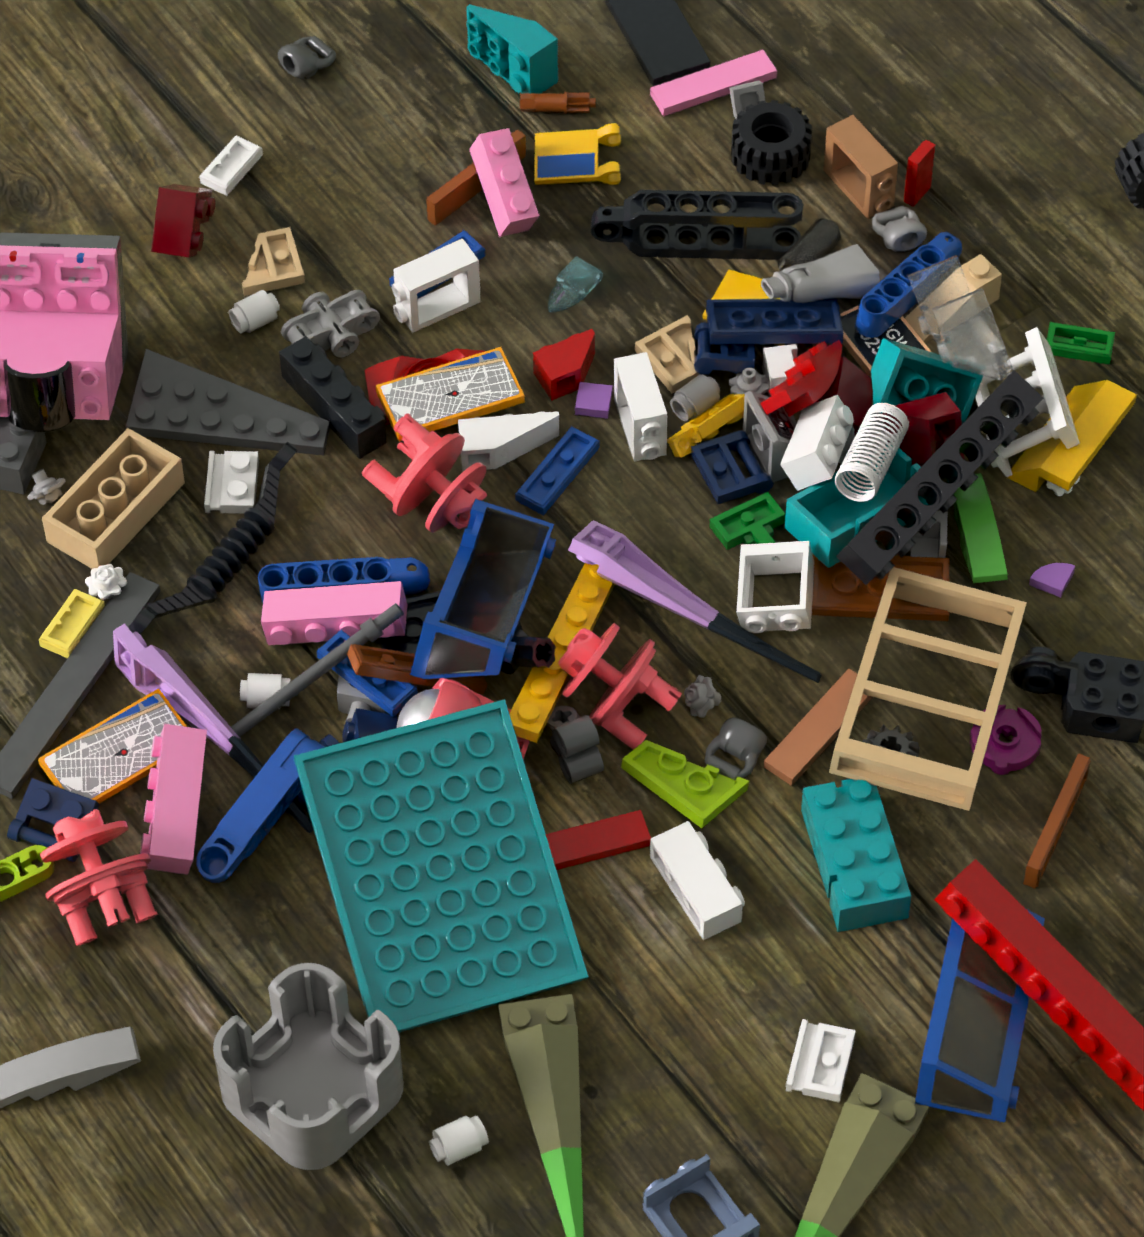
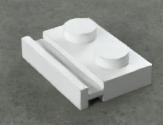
[204,451,259,514]
[786,1019,856,1102]

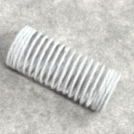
[835,403,909,502]

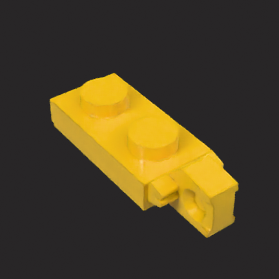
[667,394,745,457]

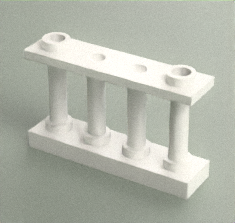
[965,327,1080,477]

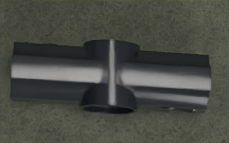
[468,628,556,675]

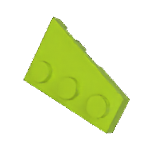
[621,740,749,828]

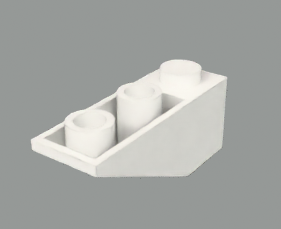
[458,411,559,472]

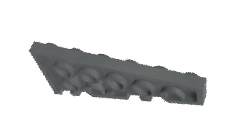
[126,349,330,456]

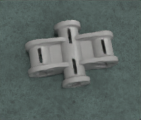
[281,290,380,357]

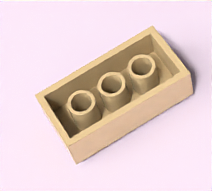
[42,428,185,569]

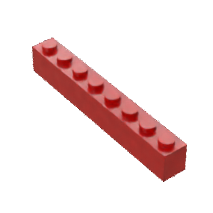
[934,859,1144,1111]

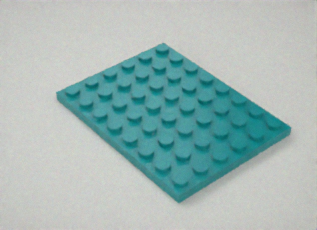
[294,699,588,1033]

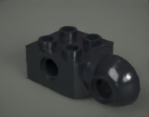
[1010,647,1144,744]

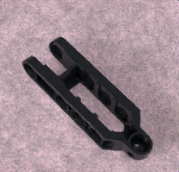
[591,190,803,260]

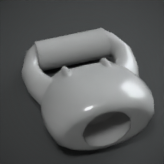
[872,206,927,252]

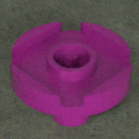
[970,705,1042,775]

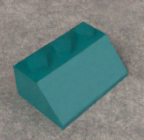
[871,338,984,424]

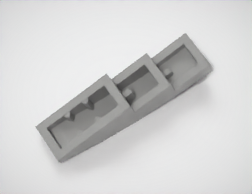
[0,1027,141,1108]

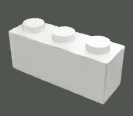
[780,395,854,491]
[650,821,745,940]

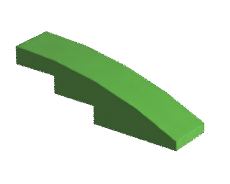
[953,473,1008,583]

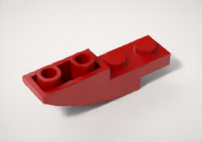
[760,340,842,417]

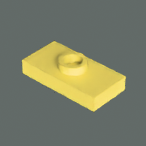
[39,589,105,658]

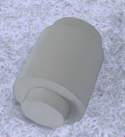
[670,374,720,421]

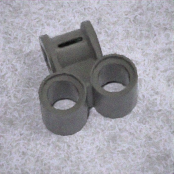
[547,706,604,784]

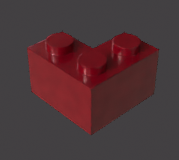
[151,184,215,258]

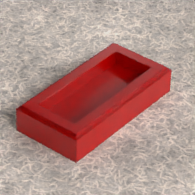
[904,140,935,207]

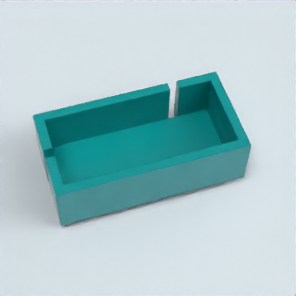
[784,442,928,568]
[801,779,911,932]

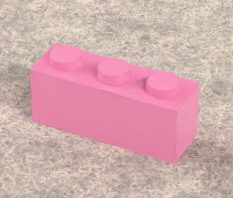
[469,128,539,237]

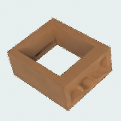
[824,115,898,219]

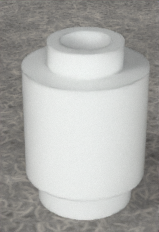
[229,290,280,333]
[240,673,290,709]
[429,1115,489,1166]

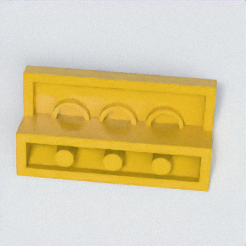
[1007,380,1137,492]

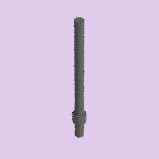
[231,603,404,737]

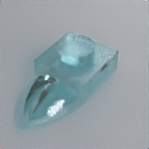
[548,256,602,313]

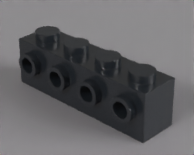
[279,336,387,459]

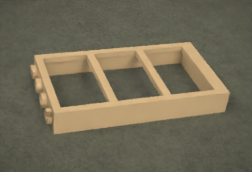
[829,567,1027,811]

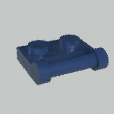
[694,322,755,375]
[691,431,774,505]
[7,778,100,862]

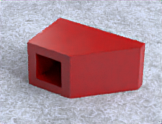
[533,329,595,401]

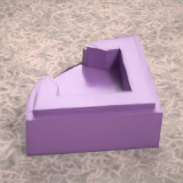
[1029,563,1075,598]

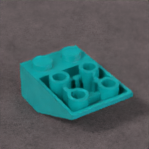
[466,5,558,93]

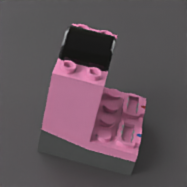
[0,232,128,432]

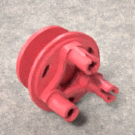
[362,413,487,533]
[558,623,682,750]
[40,809,158,946]

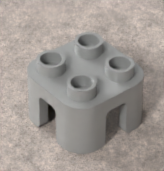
[213,963,404,1170]

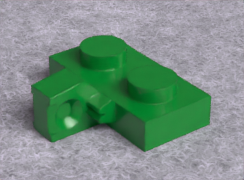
[710,492,786,550]

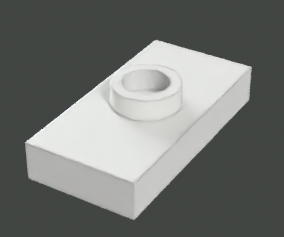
[200,135,263,196]

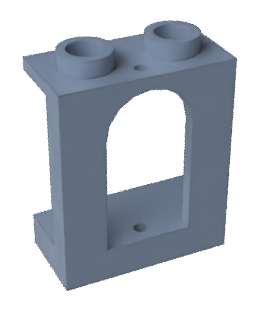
[643,1155,760,1237]

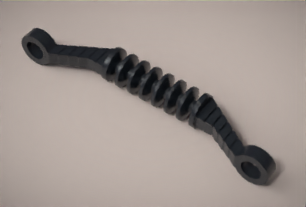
[128,442,298,634]

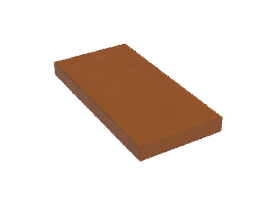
[812,555,949,621]

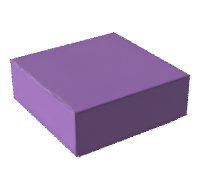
[575,382,613,418]

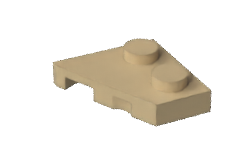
[242,227,305,296]
[635,315,700,394]

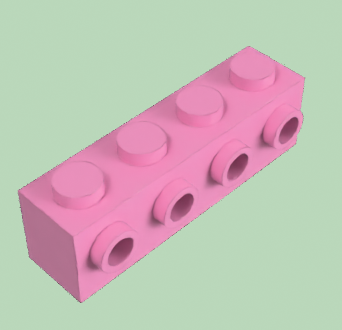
[261,581,407,645]
[140,724,207,875]

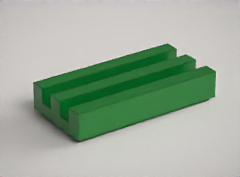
[1047,322,1115,365]

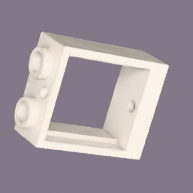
[392,238,481,333]
[614,352,667,462]
[736,541,814,633]

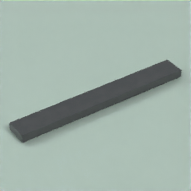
[0,572,161,799]

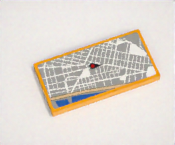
[376,347,525,442]
[38,688,187,803]

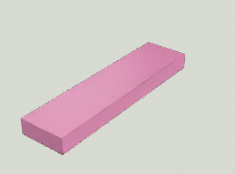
[650,50,777,116]

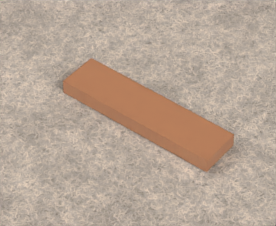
[763,669,873,786]

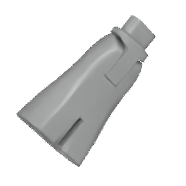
[761,244,880,303]

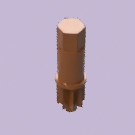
[520,92,596,114]

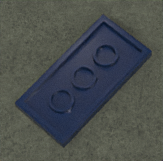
[706,299,844,344]

